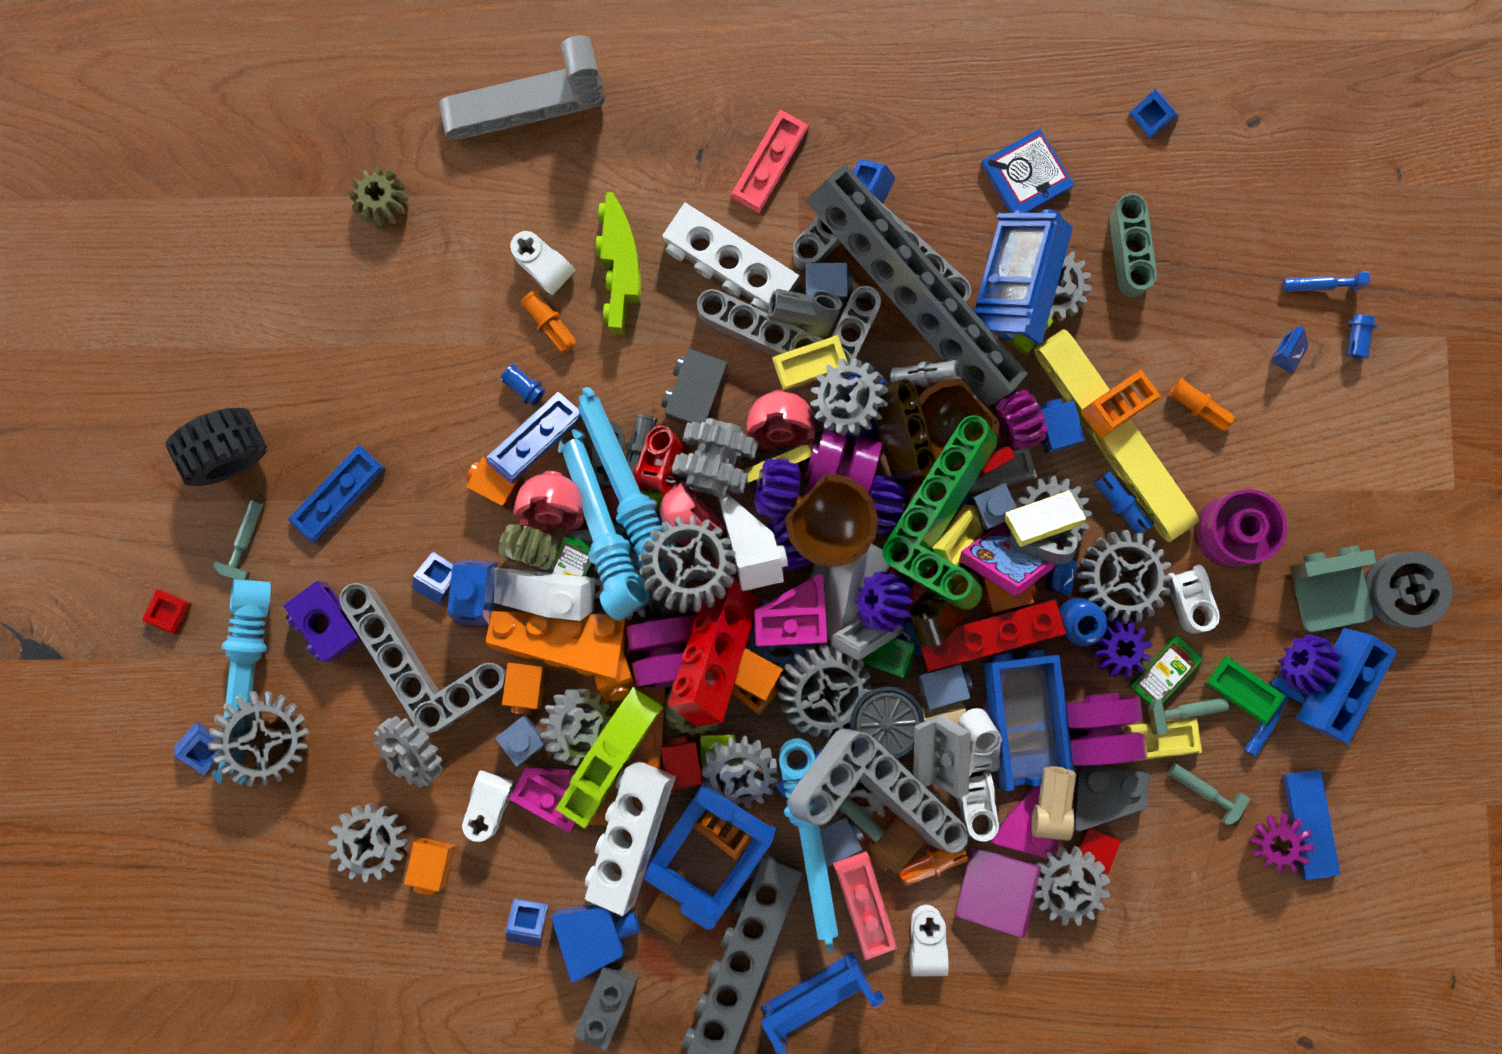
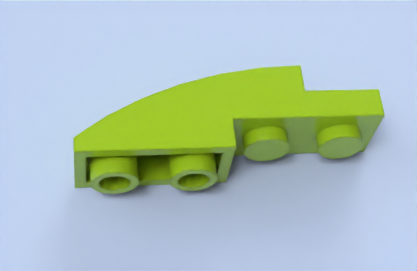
[595,192,641,335]
[556,687,664,829]

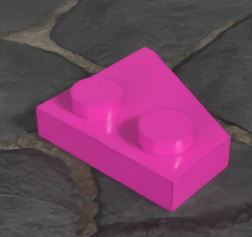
[754,574,827,647]
[508,767,577,833]
[988,786,1060,859]

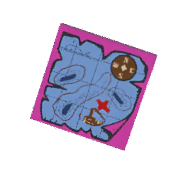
[959,524,1056,597]

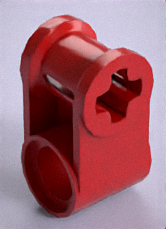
[633,425,688,495]

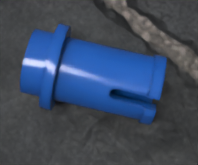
[1346,314,1377,359]
[500,364,545,406]

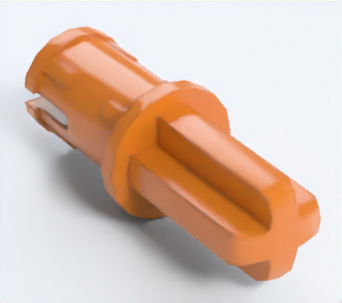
[521,290,576,353]
[1168,377,1235,432]
[898,848,969,886]

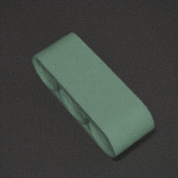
[1109,193,1157,298]

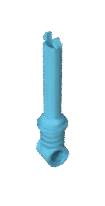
[578,387,676,575]
[558,429,650,620]
[212,579,271,784]
[780,738,838,952]

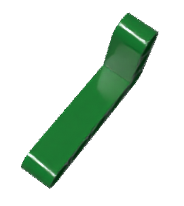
[883,415,997,609]

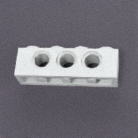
[662,203,799,313]
[584,761,676,916]

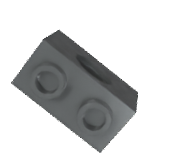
[573,962,639,1051]

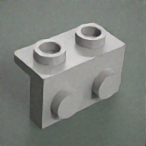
[914,715,971,798]

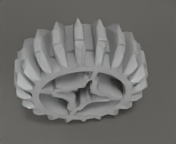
[639,515,737,612]
[1077,530,1173,624]
[777,643,872,738]
[208,691,309,787]

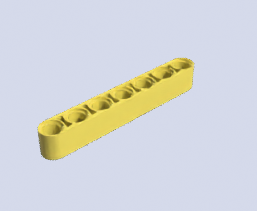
[1034,329,1199,542]

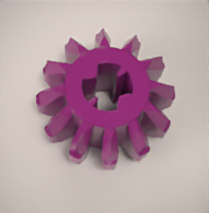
[995,389,1047,450]
[1250,813,1314,875]

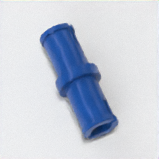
[1093,470,1154,534]

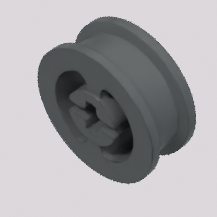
[1365,551,1453,628]

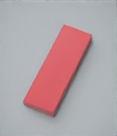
[731,110,809,214]
[833,852,898,961]

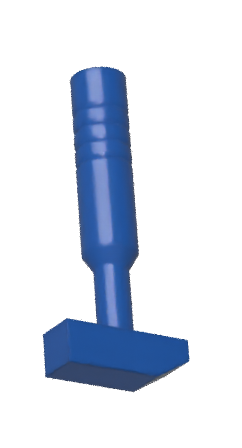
[1283,272,1370,292]
[1244,676,1305,757]

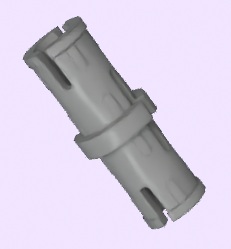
[891,360,963,389]

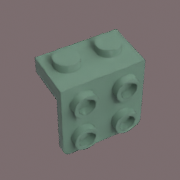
[1290,545,1377,632]

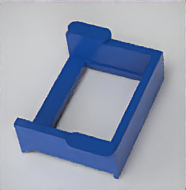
[643,780,775,929]
[760,952,885,1054]

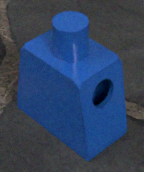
[448,559,498,627]
[551,904,641,983]

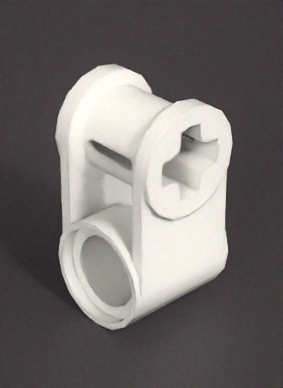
[510,231,576,295]
[1165,564,1220,634]
[958,708,1002,777]
[462,770,514,842]
[956,771,999,842]
[910,904,949,977]

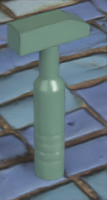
[213,500,264,580]
[1148,698,1229,735]
[1168,763,1250,825]
[830,770,885,842]

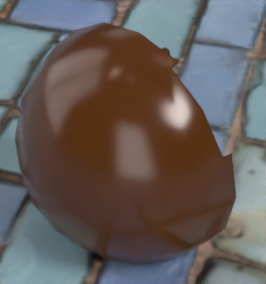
[919,379,1000,467]
[785,474,878,567]

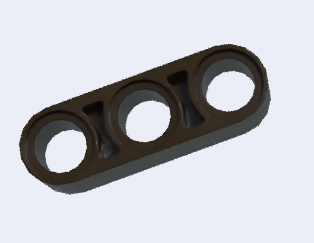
[875,379,936,484]
[910,563,983,647]

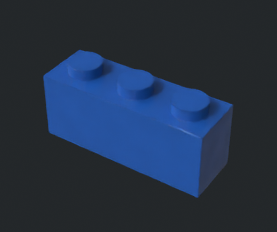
[1296,628,1397,744]

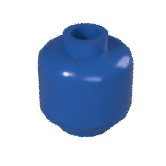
[1059,598,1107,646]

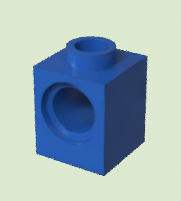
[1041,398,1085,454]

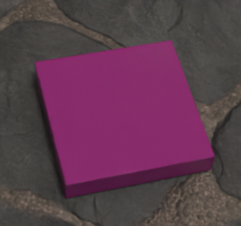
[955,847,1041,938]

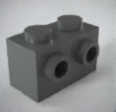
[661,348,728,425]

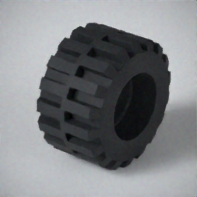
[165,407,268,486]

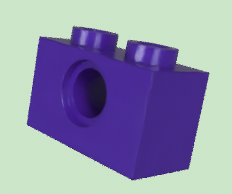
[283,581,362,662]

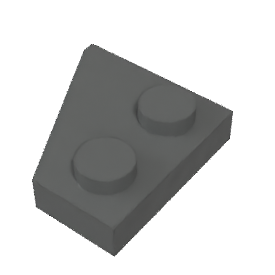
[1073,765,1150,833]

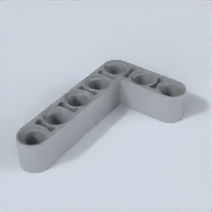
[438,35,606,139]
[792,195,971,302]
[697,286,881,366]
[339,583,507,733]
[788,729,969,853]

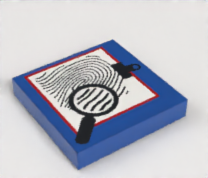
[981,129,1074,213]

